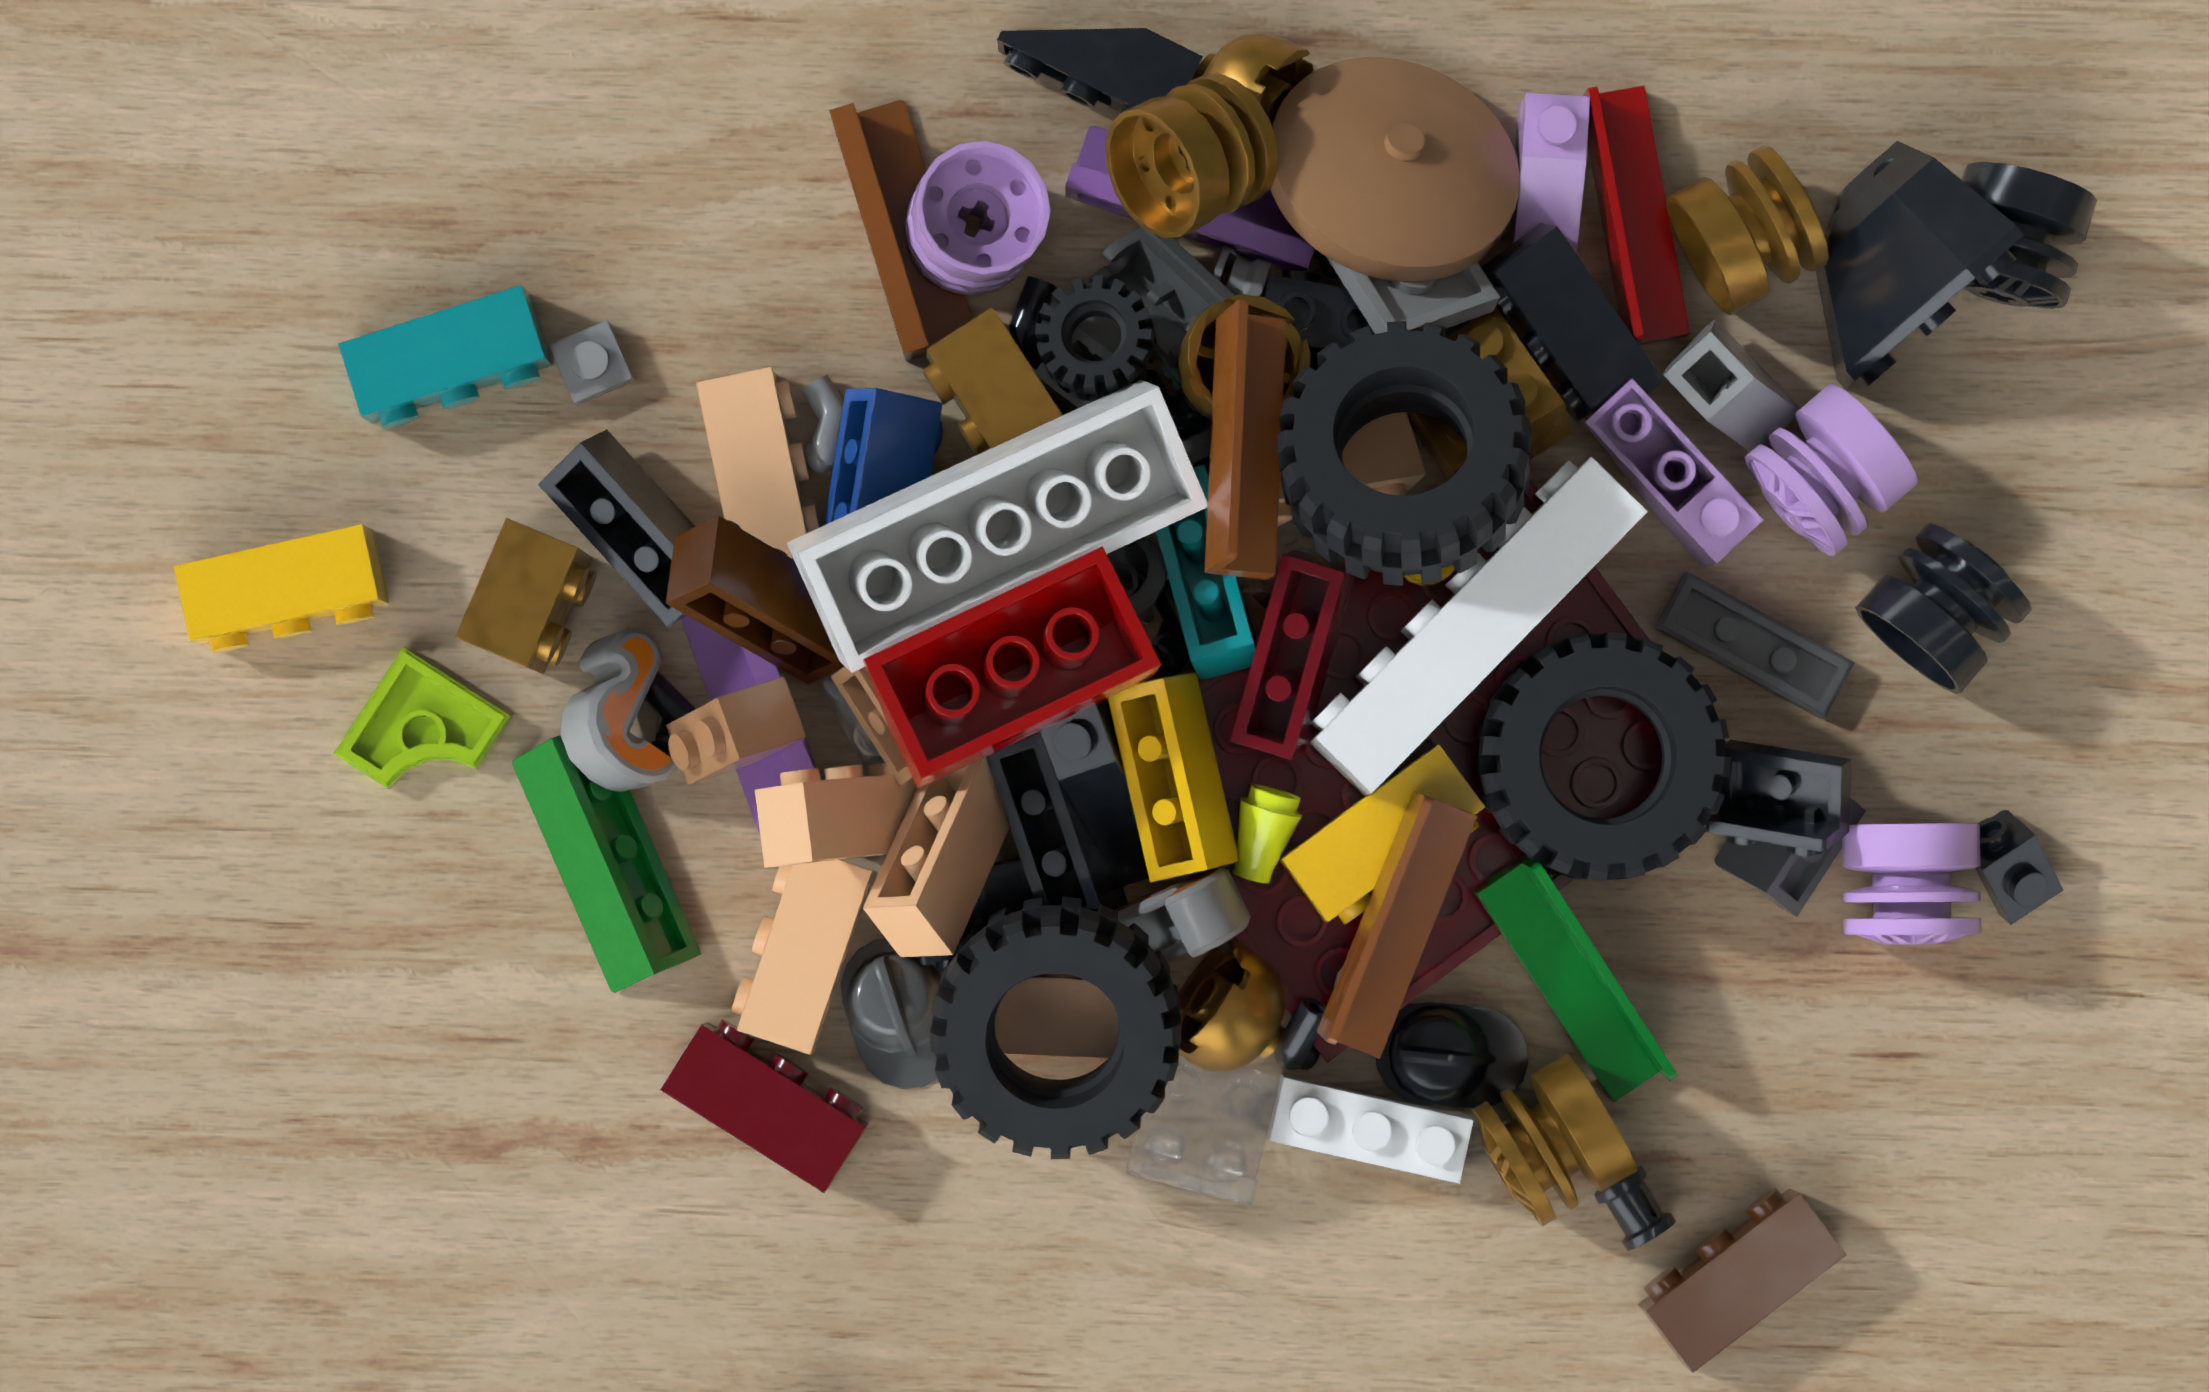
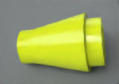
[1233,784,1302,884]

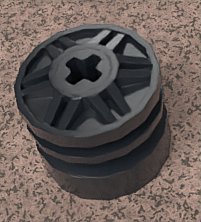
[1962,162,2097,309]
[1855,523,2032,694]

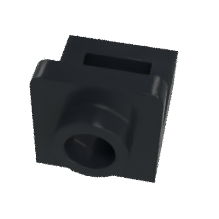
[1975,810,2063,925]

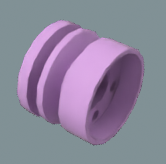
[903,141,1051,296]
[1744,383,1918,557]
[1842,823,1982,944]

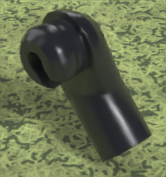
[1151,579,1190,673]
[644,671,695,757]

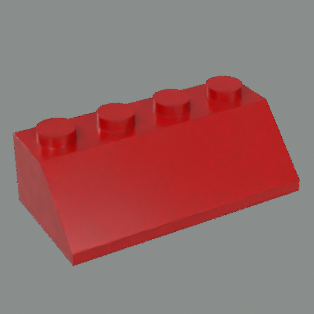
[863,546,1161,789]

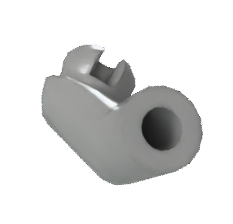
[801,375,844,473]

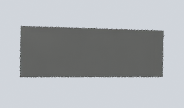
[1654,571,1855,719]

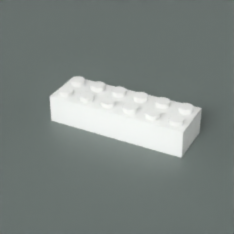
[787,380,1208,673]
[1309,457,1648,796]

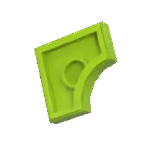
[333,647,513,789]

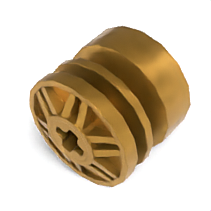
[1105,73,1278,239]
[1666,145,1829,316]
[1472,1054,1637,1226]

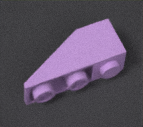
[1584,379,1763,567]

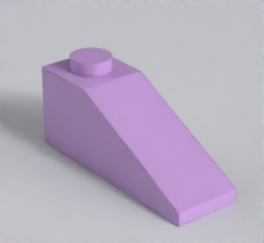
[1511,93,1590,254]

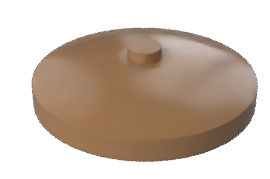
[1271,57,1520,282]

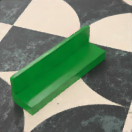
[512,735,701,993]
[1473,854,1678,1102]

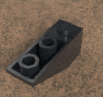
[997,28,1203,115]

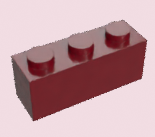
[1230,550,1355,760]
[660,1019,868,1193]

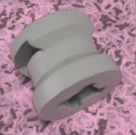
[1213,245,1272,296]

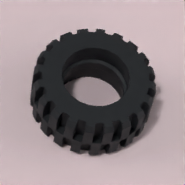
[1277,321,1531,586]
[1475,632,1731,881]
[930,896,1181,1159]

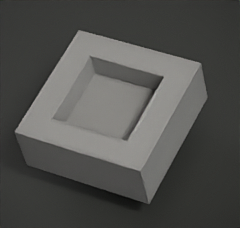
[549,320,635,406]

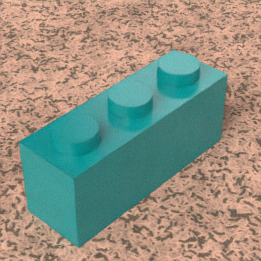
[338,285,553,429]
[1156,464,1257,681]

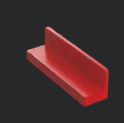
[1583,85,1691,345]

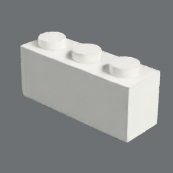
[1267,1074,1474,1184]

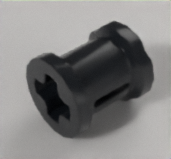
[1594,1166,1676,1251]

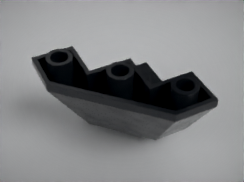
[1816,141,2024,389]

